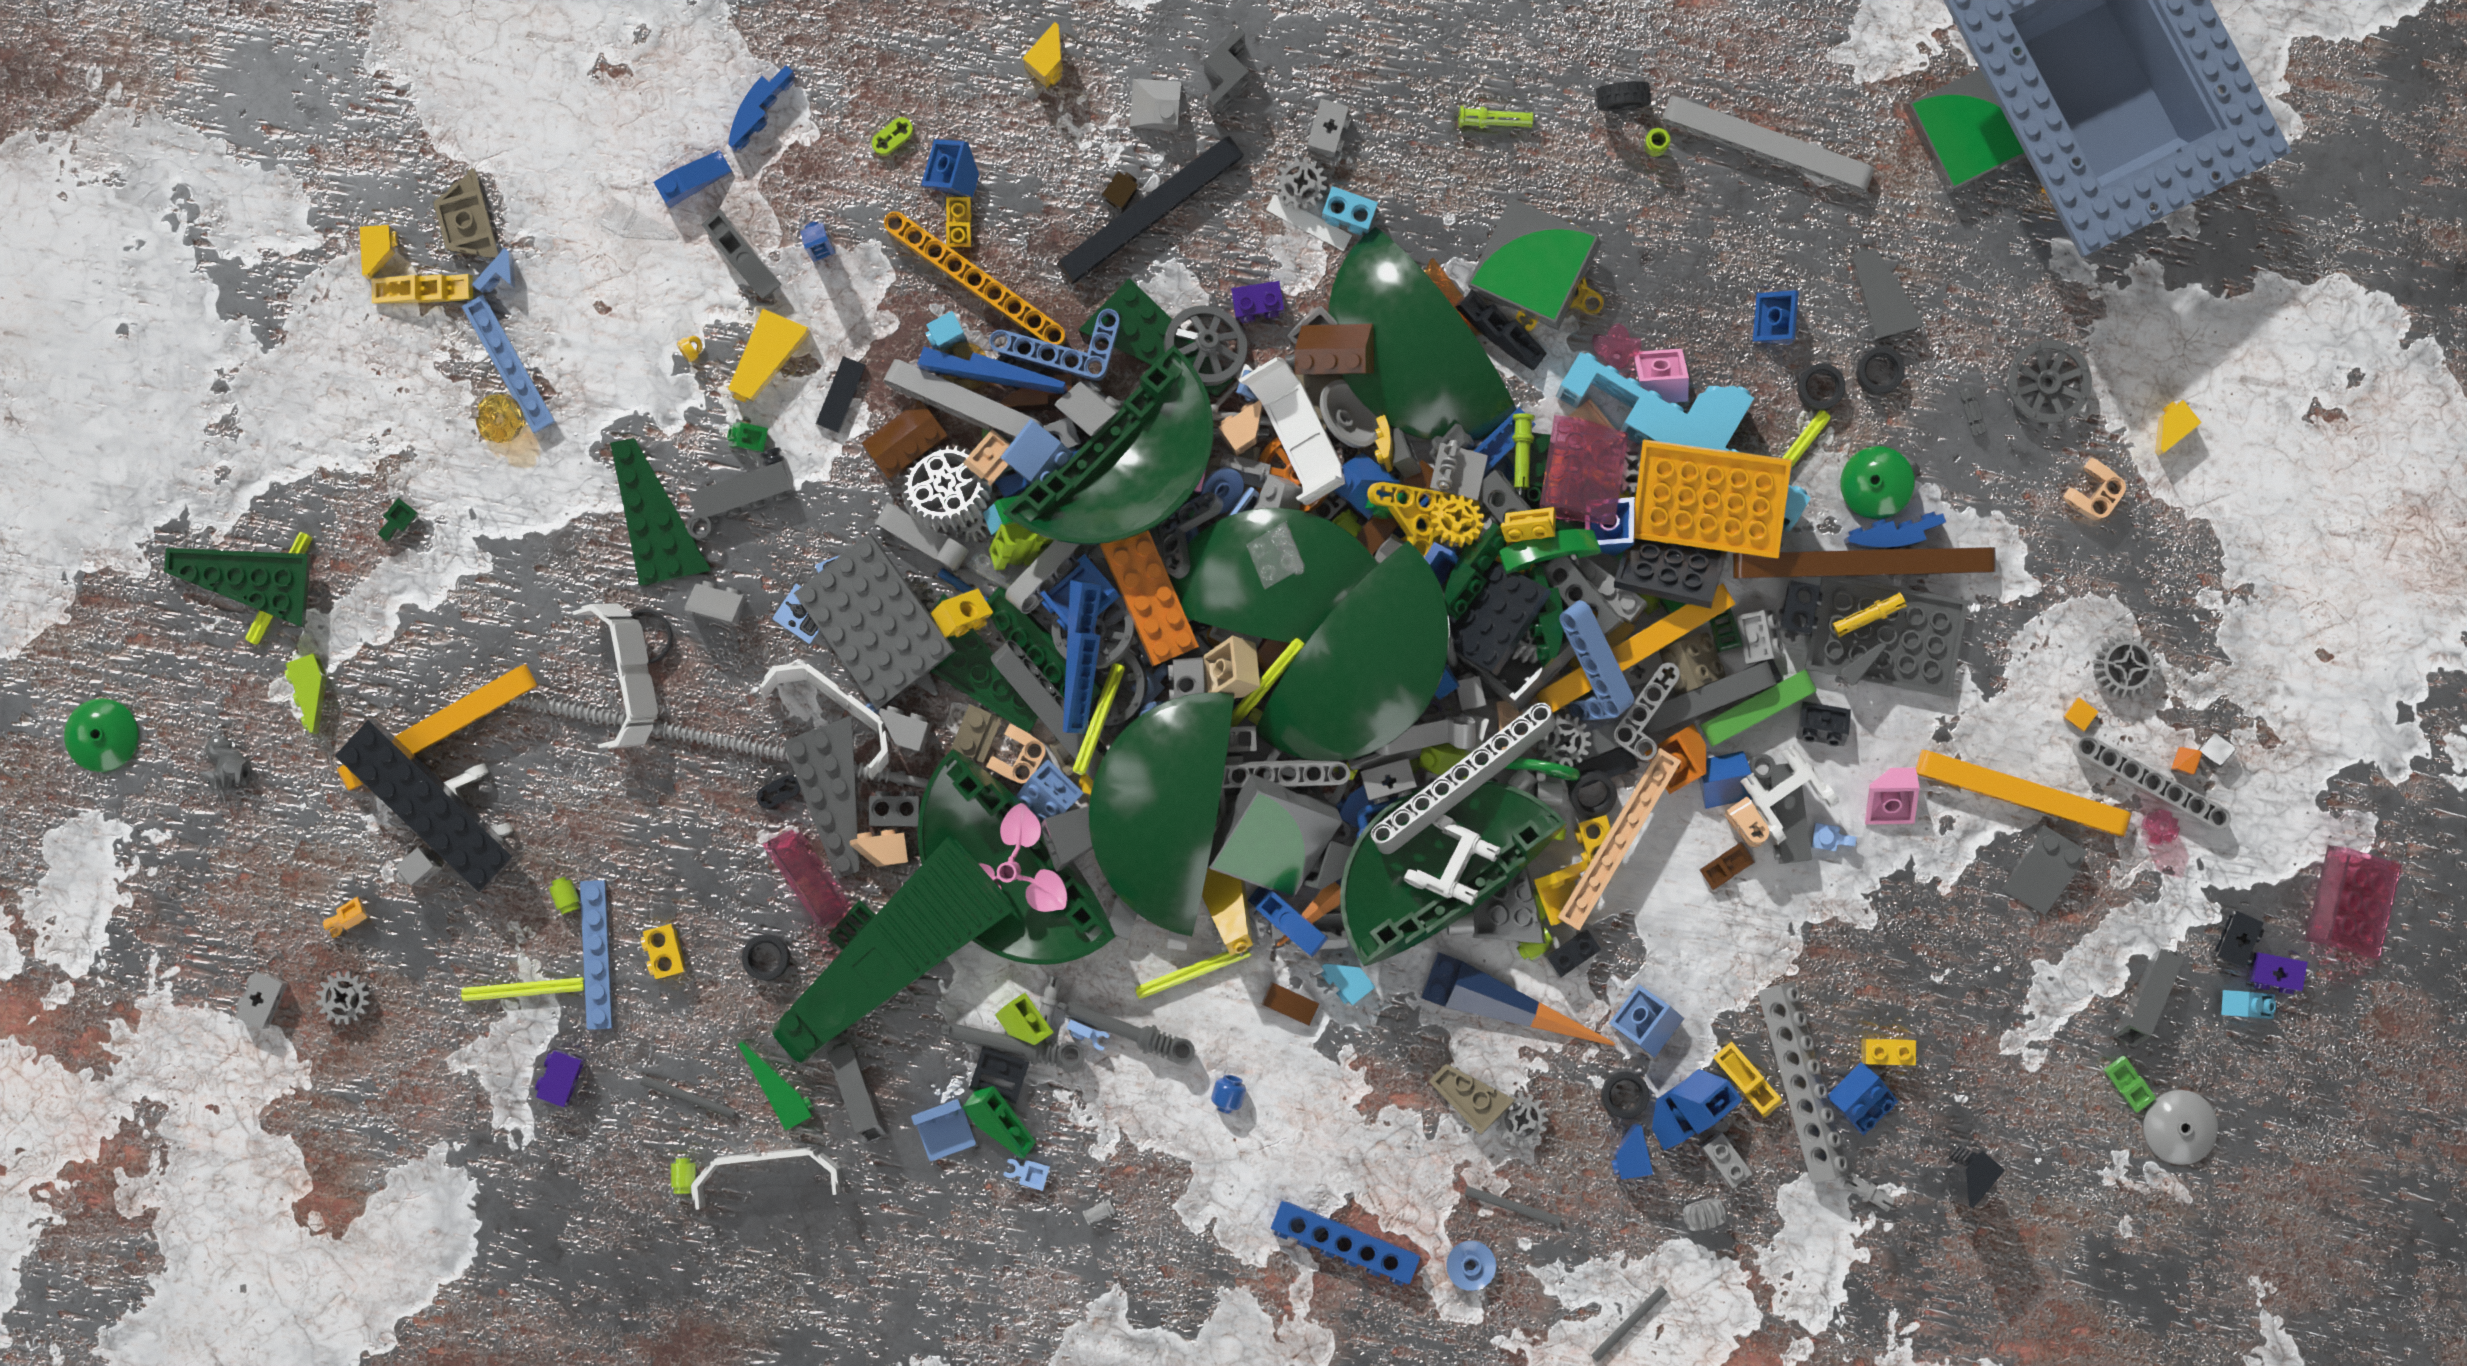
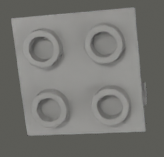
[1430,440,1488,501]

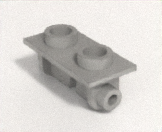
[1219,453,1271,488]

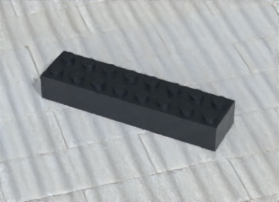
[335,718,519,892]

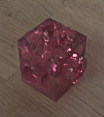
[2141,809,2180,846]

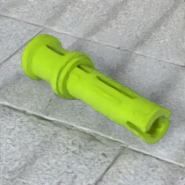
[1458,106,1533,129]
[1512,413,1535,490]

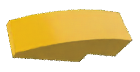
[1713,1041,1783,1118]

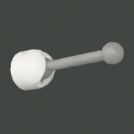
[1211,363,1253,413]

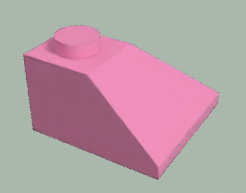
[1633,349,1689,403]
[1865,767,1920,825]

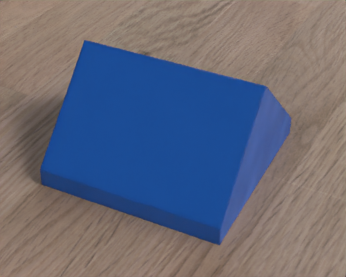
[1753,290,1799,345]
[1585,497,1635,556]
[1699,751,1753,809]

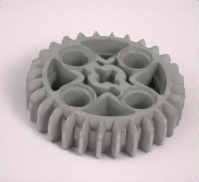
[901,445,993,532]

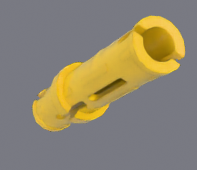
[1832,592,1907,637]

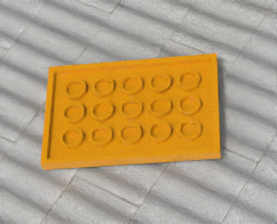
[1634,440,1792,558]

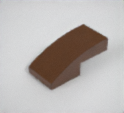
[1700,841,1756,890]
[1261,982,1320,1026]

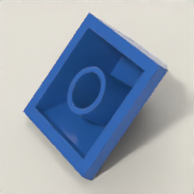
[921,139,979,197]
[1332,453,1401,520]
[1652,1080,1696,1150]
[1611,1123,1653,1180]

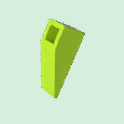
[285,653,327,734]

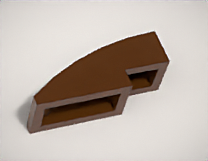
[999,374,1074,412]

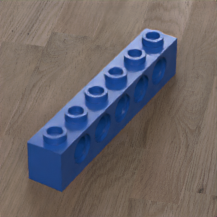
[1270,1199,1420,1286]

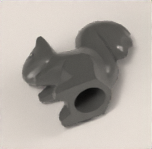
[200,735,252,790]

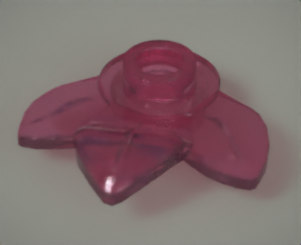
[1592,323,1641,370]

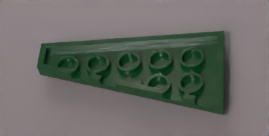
[1078,278,1234,398]
[610,438,712,587]
[164,548,311,628]
[986,586,1104,741]
[930,593,1039,733]

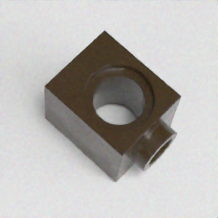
[1101,171,1139,213]

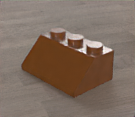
[1294,324,1374,375]
[861,401,949,482]

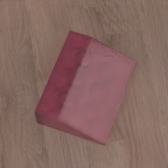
[1540,415,1628,525]
[762,829,851,928]
[2305,845,2402,961]

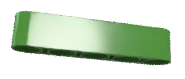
[1700,669,1817,747]

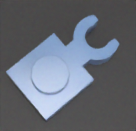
[1003,1159,1050,1191]

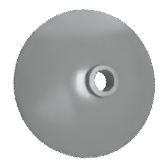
[1320,380,1378,448]
[2143,1090,2218,1165]

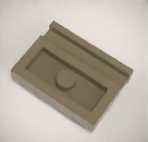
[950,704,1003,763]

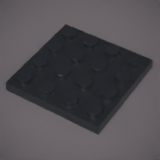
[1614,538,1728,609]
[1448,560,1552,675]

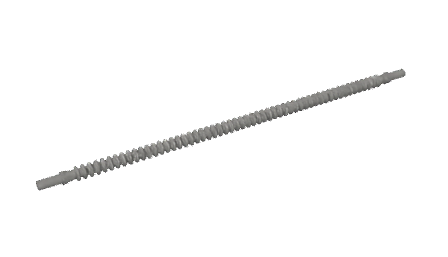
[470,684,929,789]

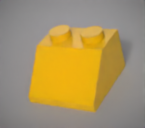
[1023,22,1063,88]

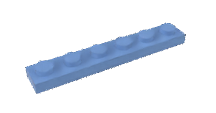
[461,295,556,434]
[580,880,613,1030]

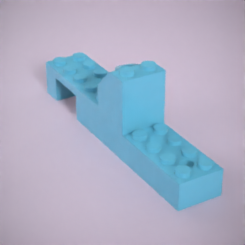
[1555,352,1811,533]

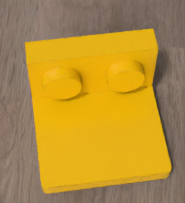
[1534,860,1588,926]

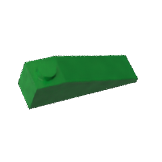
[737,1041,815,1131]

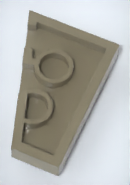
[1429,1064,1516,1135]

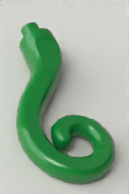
[1482,756,1580,781]

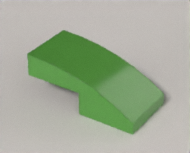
[2103,1056,2156,1113]

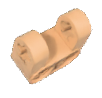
[2062,458,2126,520]
[986,724,1047,784]
[1724,797,1769,848]

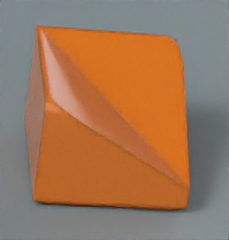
[2171,747,2202,776]

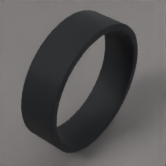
[631,609,673,664]

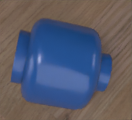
[1211,1075,1246,1114]

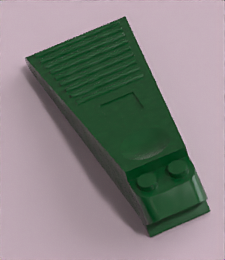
[772,835,1015,1063]

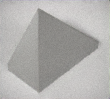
[1287,306,1338,345]

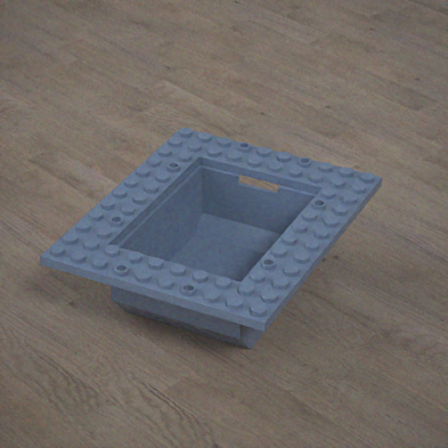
[1943,0,2292,258]

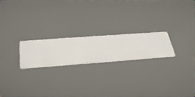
[1266,195,1352,251]

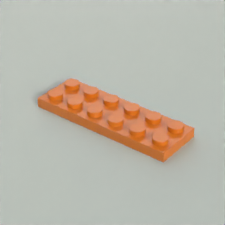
[1100,530,1199,667]

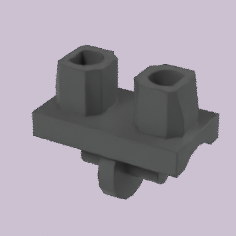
[1429,424,1474,462]

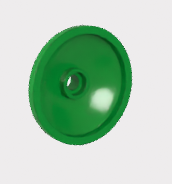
[1840,446,1915,520]
[64,698,139,772]

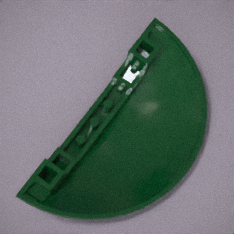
[1328,226,1517,441]
[1003,345,1213,544]
[1167,508,1379,644]
[1256,541,1450,761]
[1089,692,1234,937]
[918,749,1116,965]
[1340,779,1567,967]

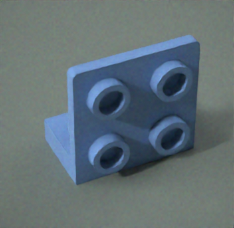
[1016,760,1084,823]
[911,1098,976,1161]

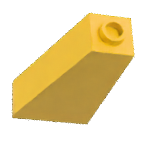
[728,309,810,403]
[1202,867,1253,956]

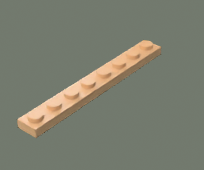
[1557,748,1681,931]

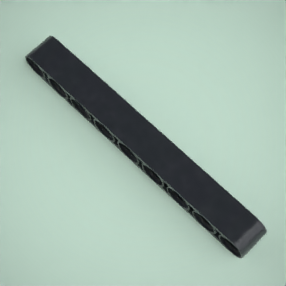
[1056,136,1244,285]

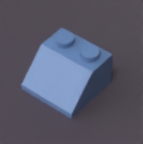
[1000,419,1074,484]
[1609,984,1685,1058]

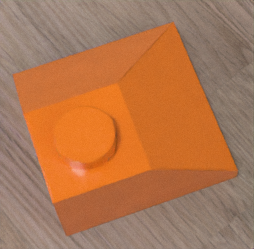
[1644,724,1706,795]

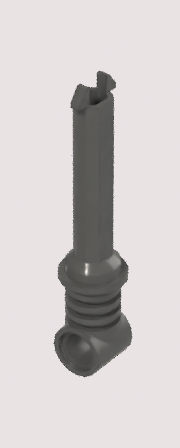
[1058,1001,1195,1065]
[941,1023,1083,1073]

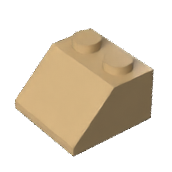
[1202,636,1260,698]

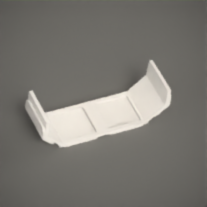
[1239,357,1345,505]
[572,603,658,749]
[760,663,889,779]
[691,1147,842,1210]

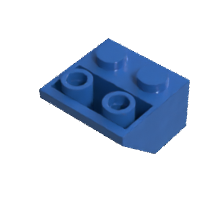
[1827,1062,1898,1136]
[1668,1069,1743,1134]

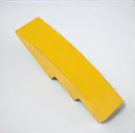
[371,274,473,304]

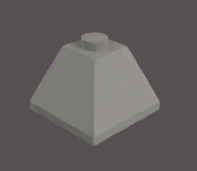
[1130,79,1182,131]

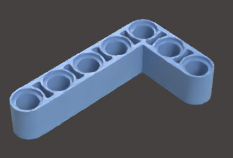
[989,309,1120,381]
[1559,600,1634,721]

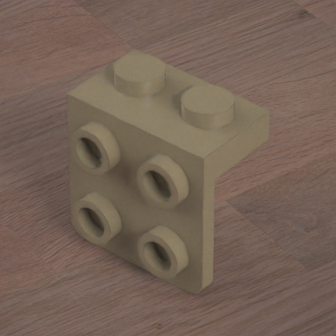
[1659,632,1726,696]

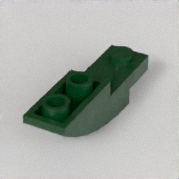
[1520,432,1553,510]
[1444,522,1507,620]
[1526,566,1563,668]

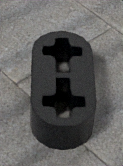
[756,775,801,808]

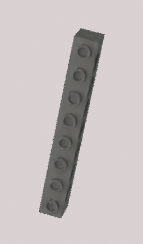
[1478,470,1624,638]

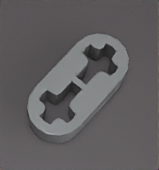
[1774,599,1803,646]

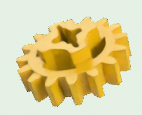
[1429,494,1484,548]

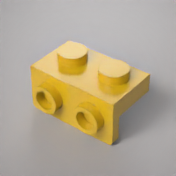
[1501,507,1556,542]

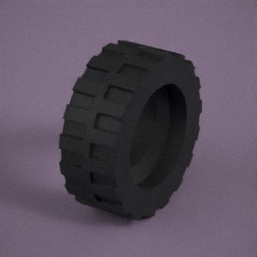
[1596,81,1651,111]

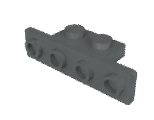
[1271,911,1348,951]

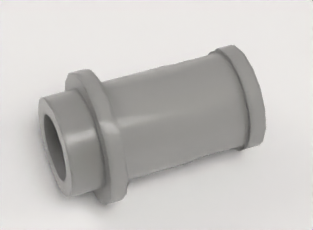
[1083,1199,1116,1226]

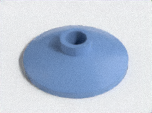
[1200,467,1244,514]
[1446,1240,1496,1291]

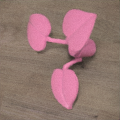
[979,803,1067,912]

